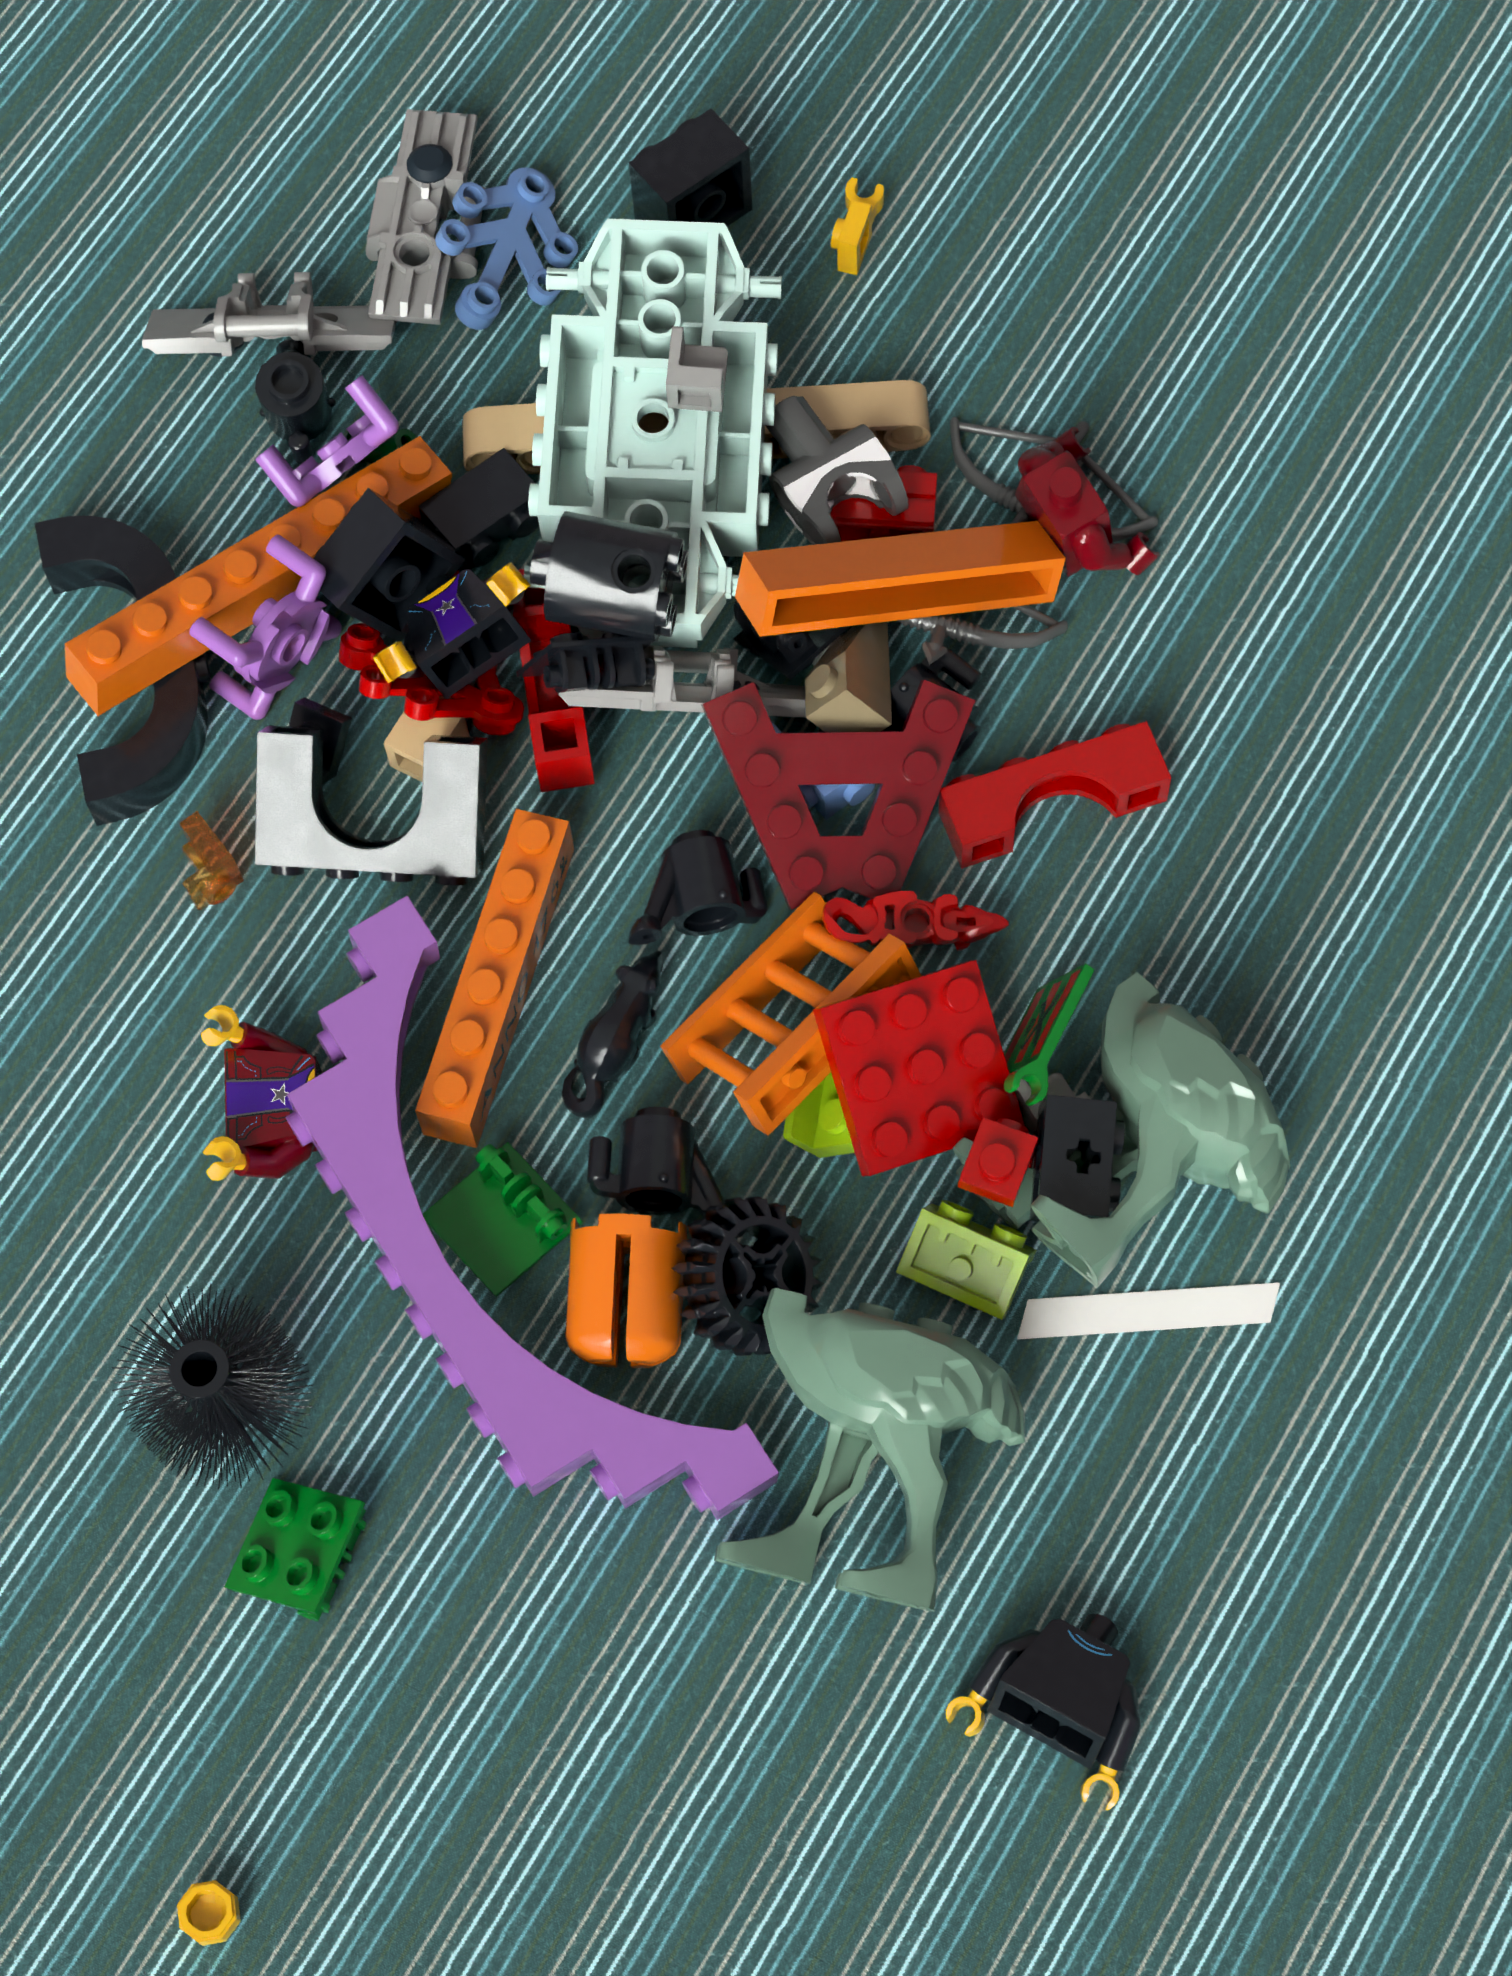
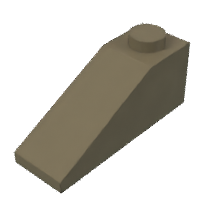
[805,622,892,733]

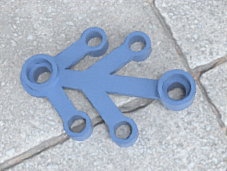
[435,167,578,330]

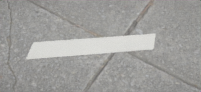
[1017,1283,1280,1339]

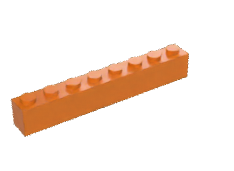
[64,436,452,716]

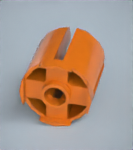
[565,1213,687,1368]

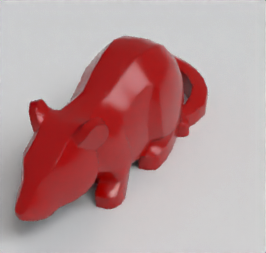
[822,891,1009,951]

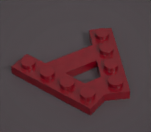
[701,680,976,910]

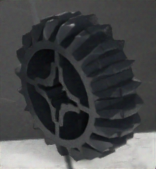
[671,1197,824,1356]

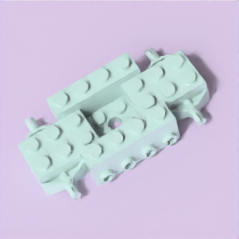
[524,219,782,648]

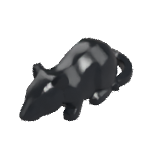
[562,951,663,1118]

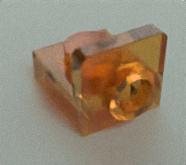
[179,811,244,910]

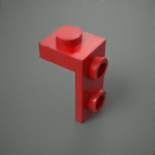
[958,1117,1038,1207]

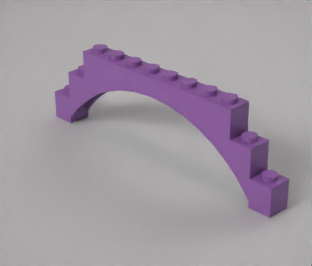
[285,896,779,1521]

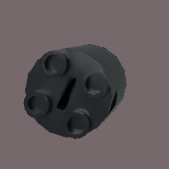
[530,511,688,641]

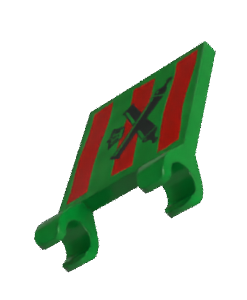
[1004,963,1095,1106]

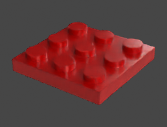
[813,960,1025,1176]

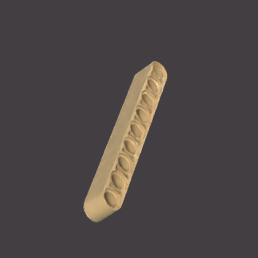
[462,380,931,474]

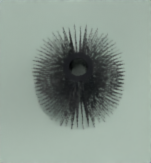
[112,1284,315,1490]

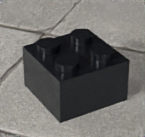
[629,109,753,226]
[313,488,466,642]

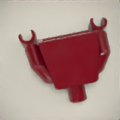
[1015,427,1160,577]

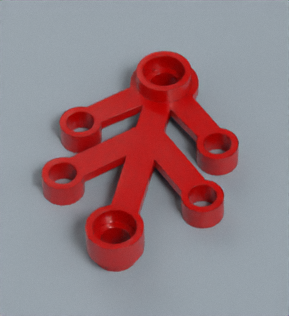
[339,623,524,735]

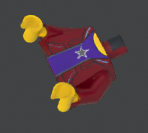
[201,1005,323,1181]

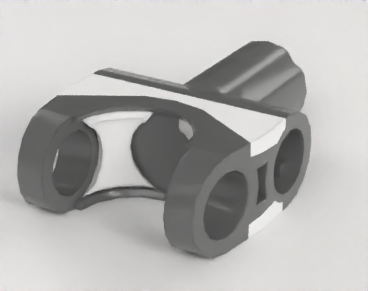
[765,396,909,545]

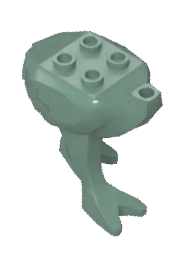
[953,972,1291,1288]
[714,1288,1025,1612]

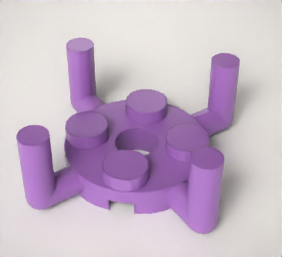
[255,375,399,507]
[189,535,342,720]

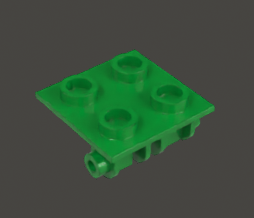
[422,1142,583,1297]
[224,1478,367,1622]

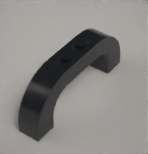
[35,515,211,826]

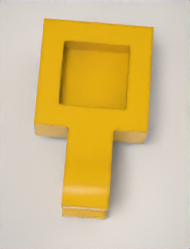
[831,177,884,276]

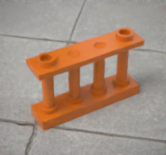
[660,892,922,1136]

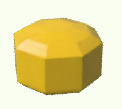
[177,1880,241,1946]

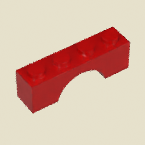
[513,569,595,792]
[938,721,1171,869]

